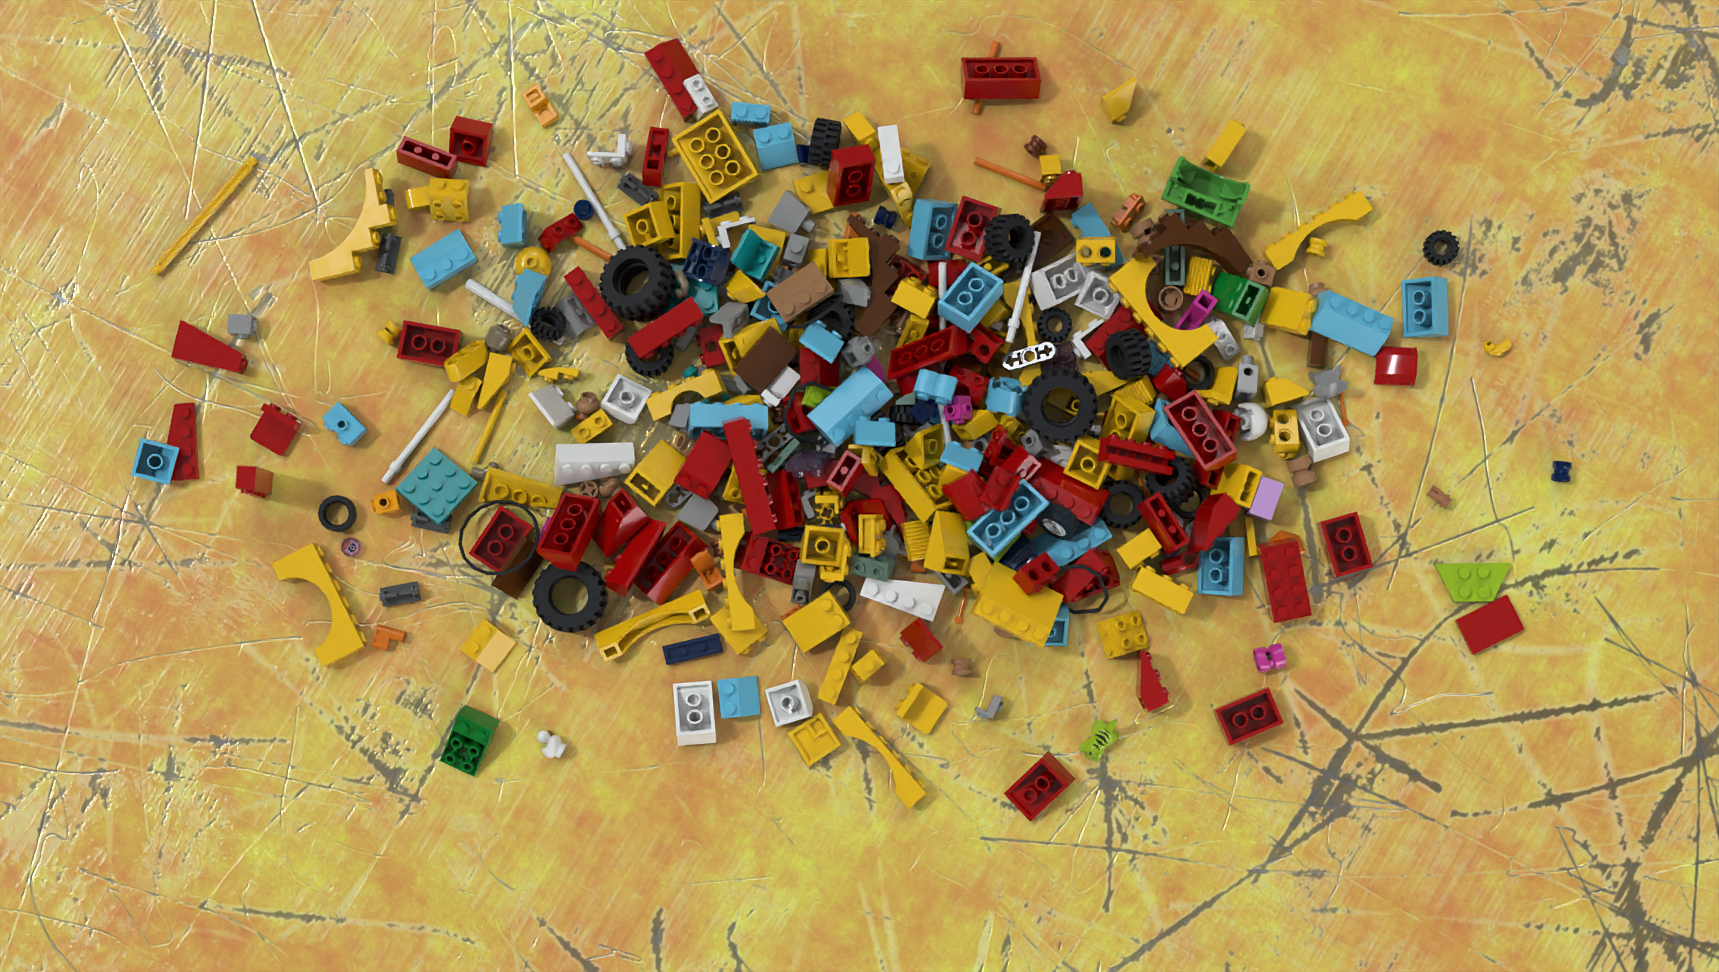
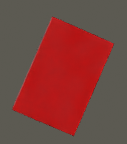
[1455,595,1524,655]

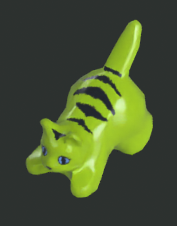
[1079,720,1119,762]

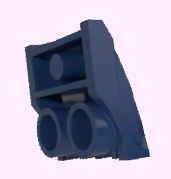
[682,237,730,286]
[991,532,1038,572]

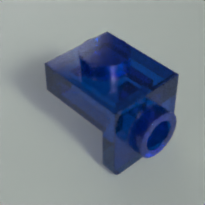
[909,399,939,424]

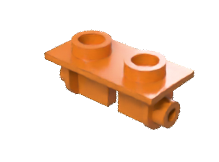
[1111,193,1146,233]

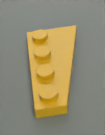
[478,466,562,508]

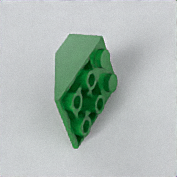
[1210,271,1270,327]
[440,705,500,777]

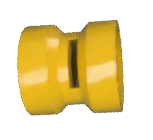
[376,320,402,346]

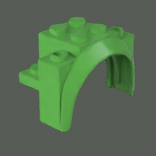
[1161,156,1251,228]

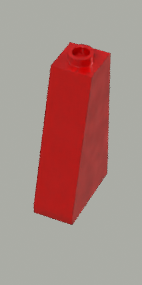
[171,320,248,375]

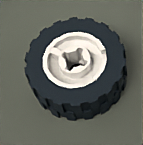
[1036,502,1080,541]

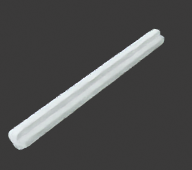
[465,279,565,346]

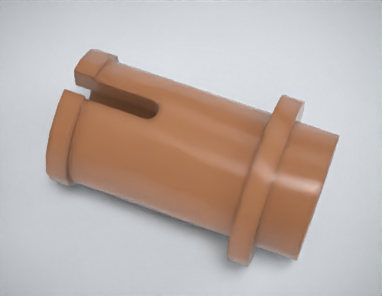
[1426,485,1452,508]

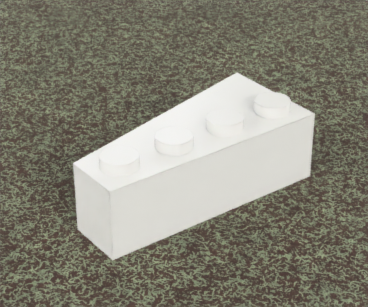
[554,442,635,486]
[860,577,946,622]

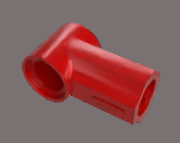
[1159,551,1199,576]

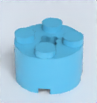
[985,377,1027,417]

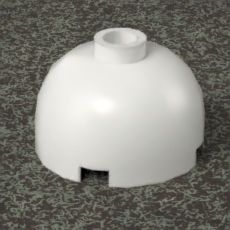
[1233,402,1269,441]

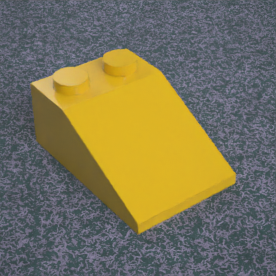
[782,589,852,653]

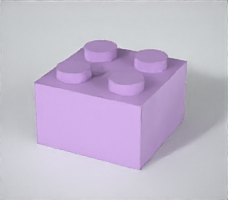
[1243,476,1284,523]

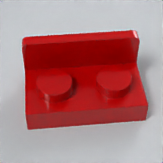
[977,466,1021,512]

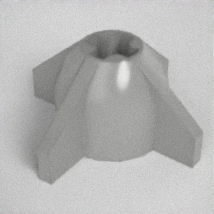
[1308,365,1348,398]
[882,524,907,556]

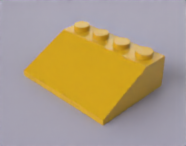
[671,109,762,204]
[878,445,955,524]
[970,561,1064,648]

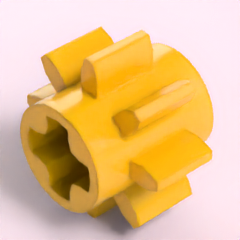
[815,506,838,525]

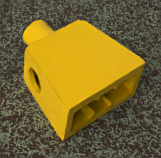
[848,646,888,684]

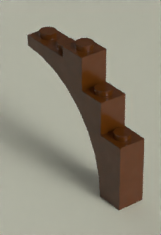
[1132,212,1253,275]
[847,214,900,340]

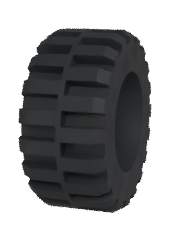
[599,244,676,322]
[1024,367,1098,443]
[532,561,608,633]

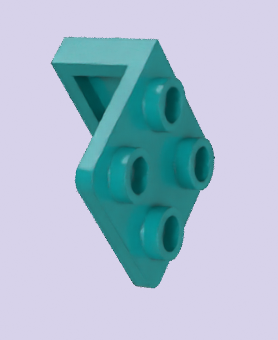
[731,228,780,282]

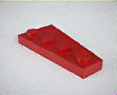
[167,402,199,481]

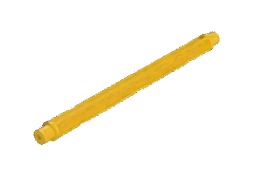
[151,156,258,276]

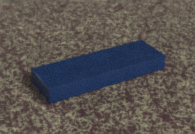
[662,633,723,665]

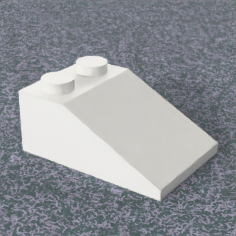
[1028,252,1088,311]
[528,385,576,430]
[1291,396,1350,463]
[673,681,716,746]

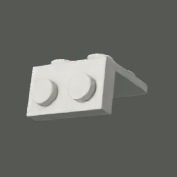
[587,134,632,167]

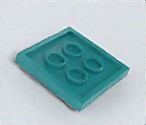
[662,262,720,316]
[395,447,478,526]

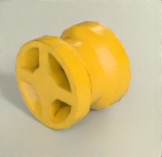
[1306,237,1328,258]

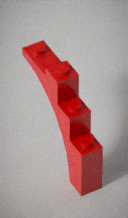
[802,459,908,541]

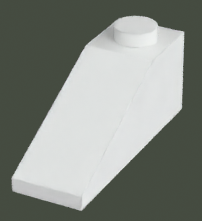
[878,125,904,184]

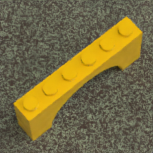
[1107,256,1219,370]
[271,543,367,667]

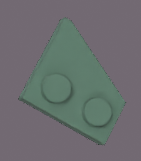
[767,437,802,473]

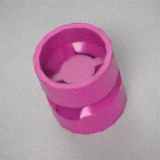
[1253,643,1286,673]

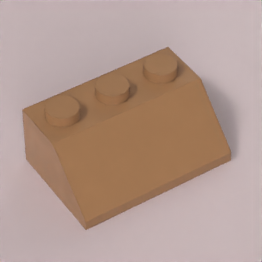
[766,261,835,325]

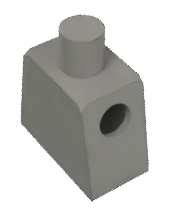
[767,190,816,234]
[783,233,811,270]
[1231,355,1258,402]
[676,493,720,532]

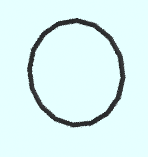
[458,500,540,575]

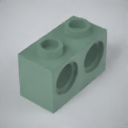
[850,550,896,582]

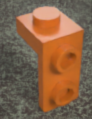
[690,550,723,593]

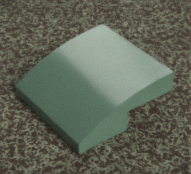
[895,392,933,407]

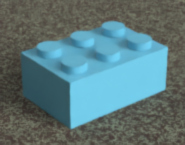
[938,262,1003,333]

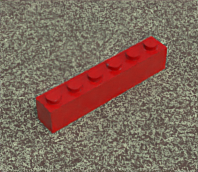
[721,415,778,535]

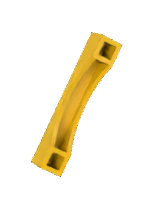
[1262,190,1373,273]
[1002,281,1044,388]
[716,513,755,632]
[594,589,711,662]
[832,705,926,808]

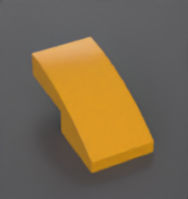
[521,84,559,128]

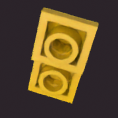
[538,367,581,383]

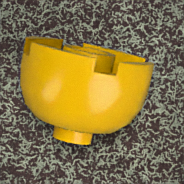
[514,246,553,280]

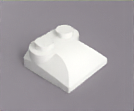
[1074,270,1121,320]
[600,374,652,424]
[765,679,813,727]

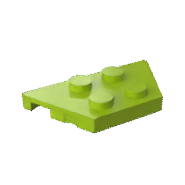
[1434,563,1510,602]

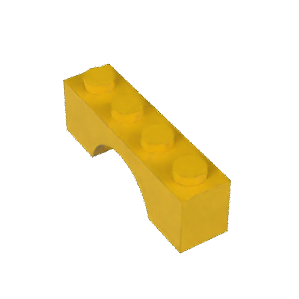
[645,368,727,422]
[817,626,863,705]

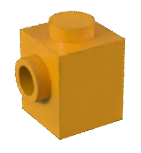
[371,490,402,515]

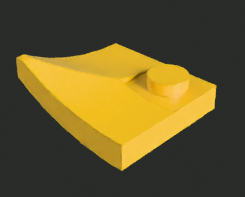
[792,169,834,215]
[788,713,841,767]

